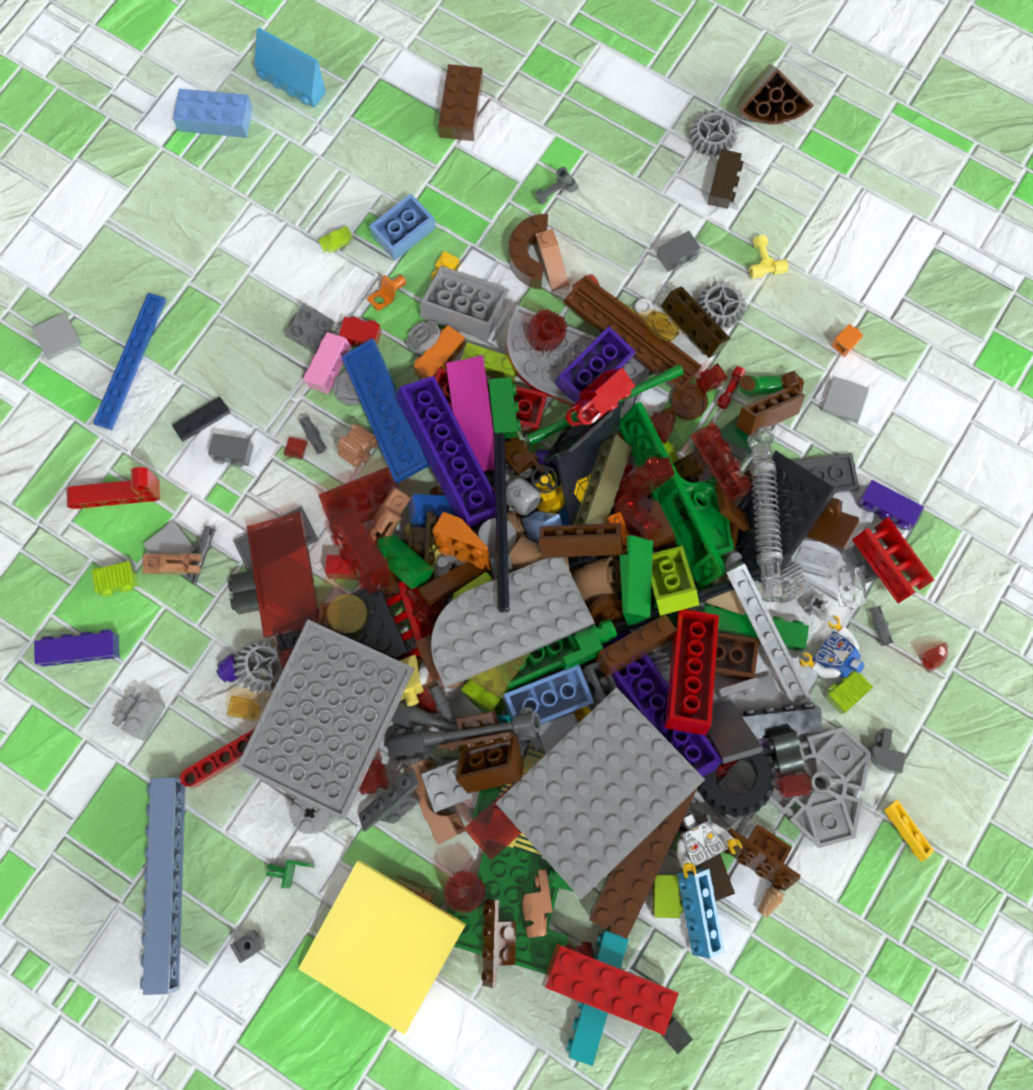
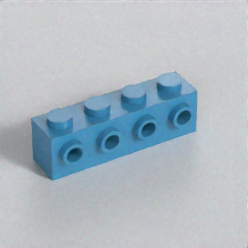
[677,867,725,958]

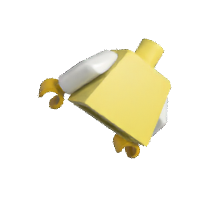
[400,655,429,706]

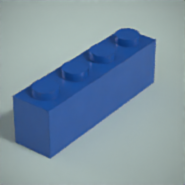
[408,494,484,528]

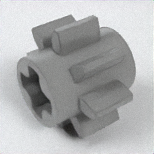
[803,593,828,618]

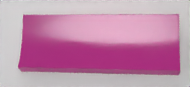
[446,355,494,472]

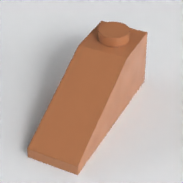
[535,229,569,291]

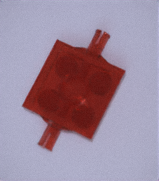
[404,588,448,631]

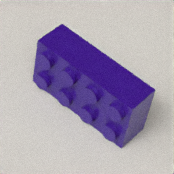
[554,326,636,403]

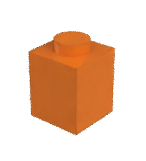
[831,324,864,358]

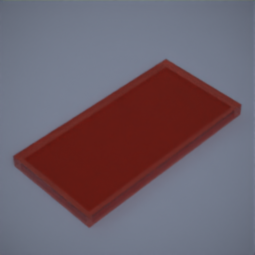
[246,512,319,638]

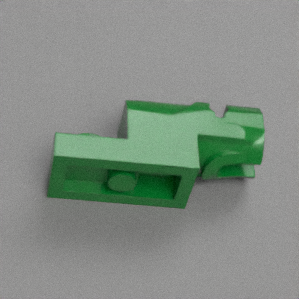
[561,619,617,671]

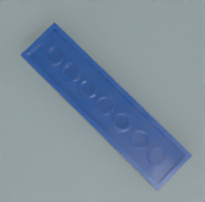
[341,338,430,483]

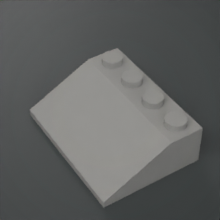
[420,266,509,341]

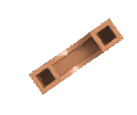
[403,757,467,845]

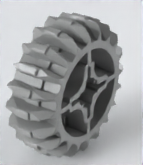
[689,109,738,157]
[697,280,747,329]
[233,640,286,694]

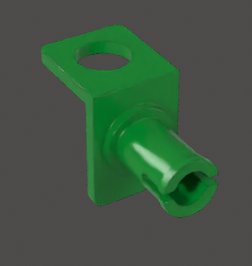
[266,860,315,889]

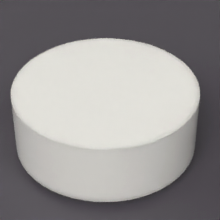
[634,298,653,318]

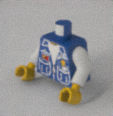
[799,615,865,678]

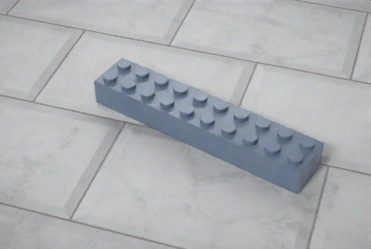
[140,778,186,995]

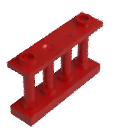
[852,517,935,604]
[385,581,433,661]

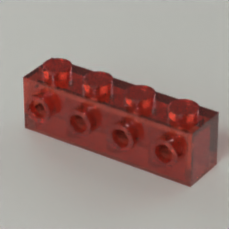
[690,421,752,503]
[614,457,675,509]

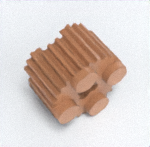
[337,423,378,468]

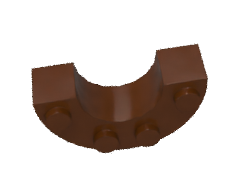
[509,214,548,290]

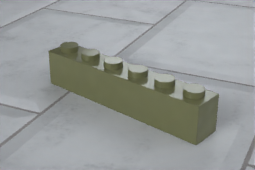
[573,434,632,525]

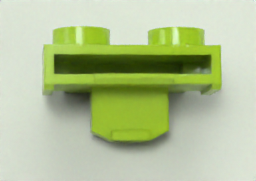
[318,226,353,253]

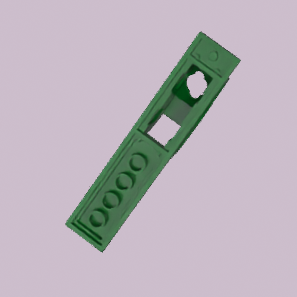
[618,402,734,590]

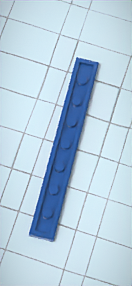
[93,293,166,431]

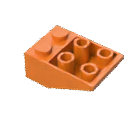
[432,512,492,570]

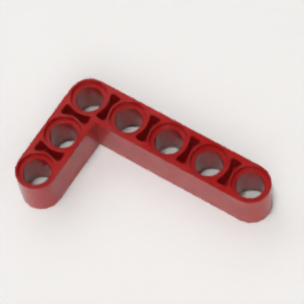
[66,467,160,509]
[180,727,256,788]

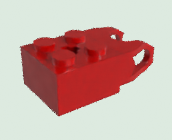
[565,368,635,426]

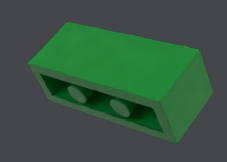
[488,377,521,439]
[373,535,434,589]

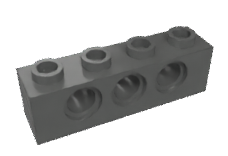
[582,663,617,708]

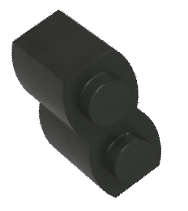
[228,570,261,615]
[767,729,804,776]

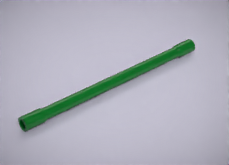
[526,364,684,445]

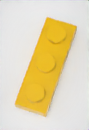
[884,799,934,862]

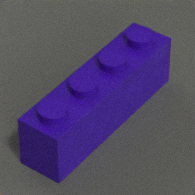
[34,630,120,667]

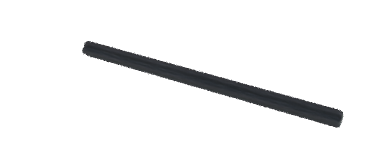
[494,432,510,613]
[614,569,762,635]

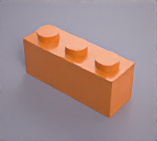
[414,325,466,379]

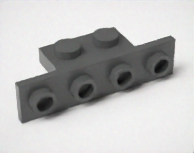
[358,768,420,832]

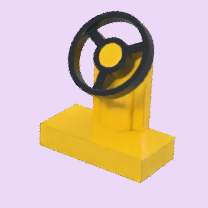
[531,466,566,514]

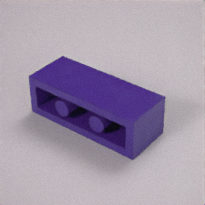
[857,480,924,531]

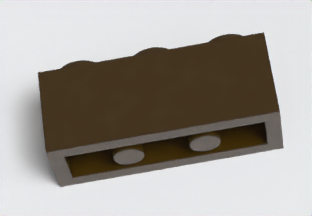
[707,149,744,209]

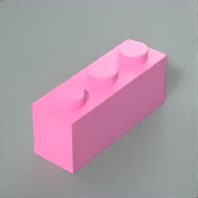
[303,332,352,394]

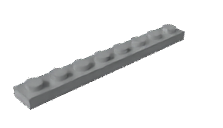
[725,562,812,706]

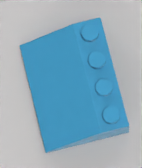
[254,28,326,108]

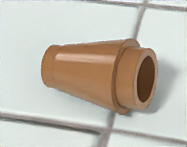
[757,885,785,918]

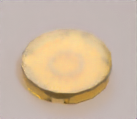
[645,311,679,341]
[327,594,367,634]

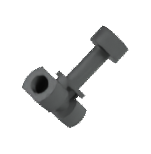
[535,167,579,205]

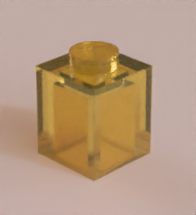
[226,695,260,722]

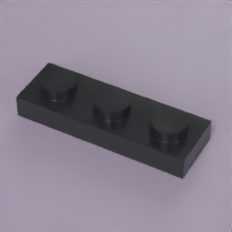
[172,396,230,442]

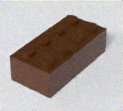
[438,64,483,141]
[715,632,759,680]

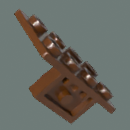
[806,497,859,549]
[723,824,801,891]

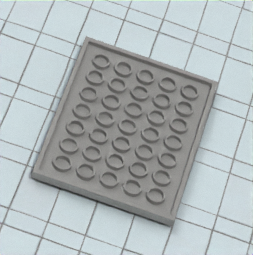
[237,620,415,820]
[496,688,705,899]

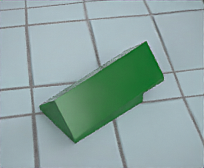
[620,535,653,626]

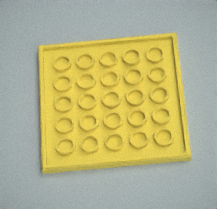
[298,860,466,1035]

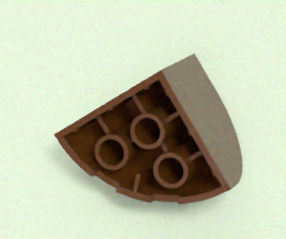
[737,63,814,124]

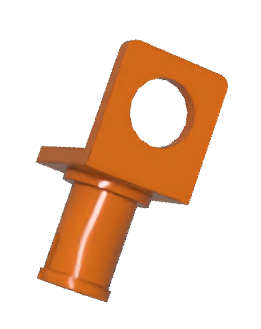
[367,275,406,311]

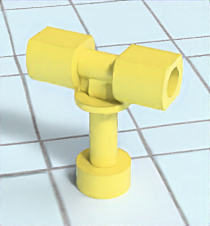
[749,235,788,279]

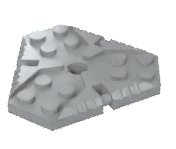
[754,727,871,848]

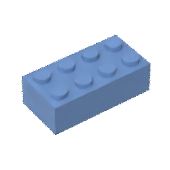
[173,88,253,138]
[501,665,594,724]

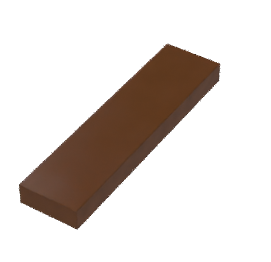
[418,561,492,606]

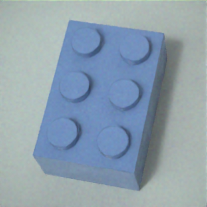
[369,194,436,261]

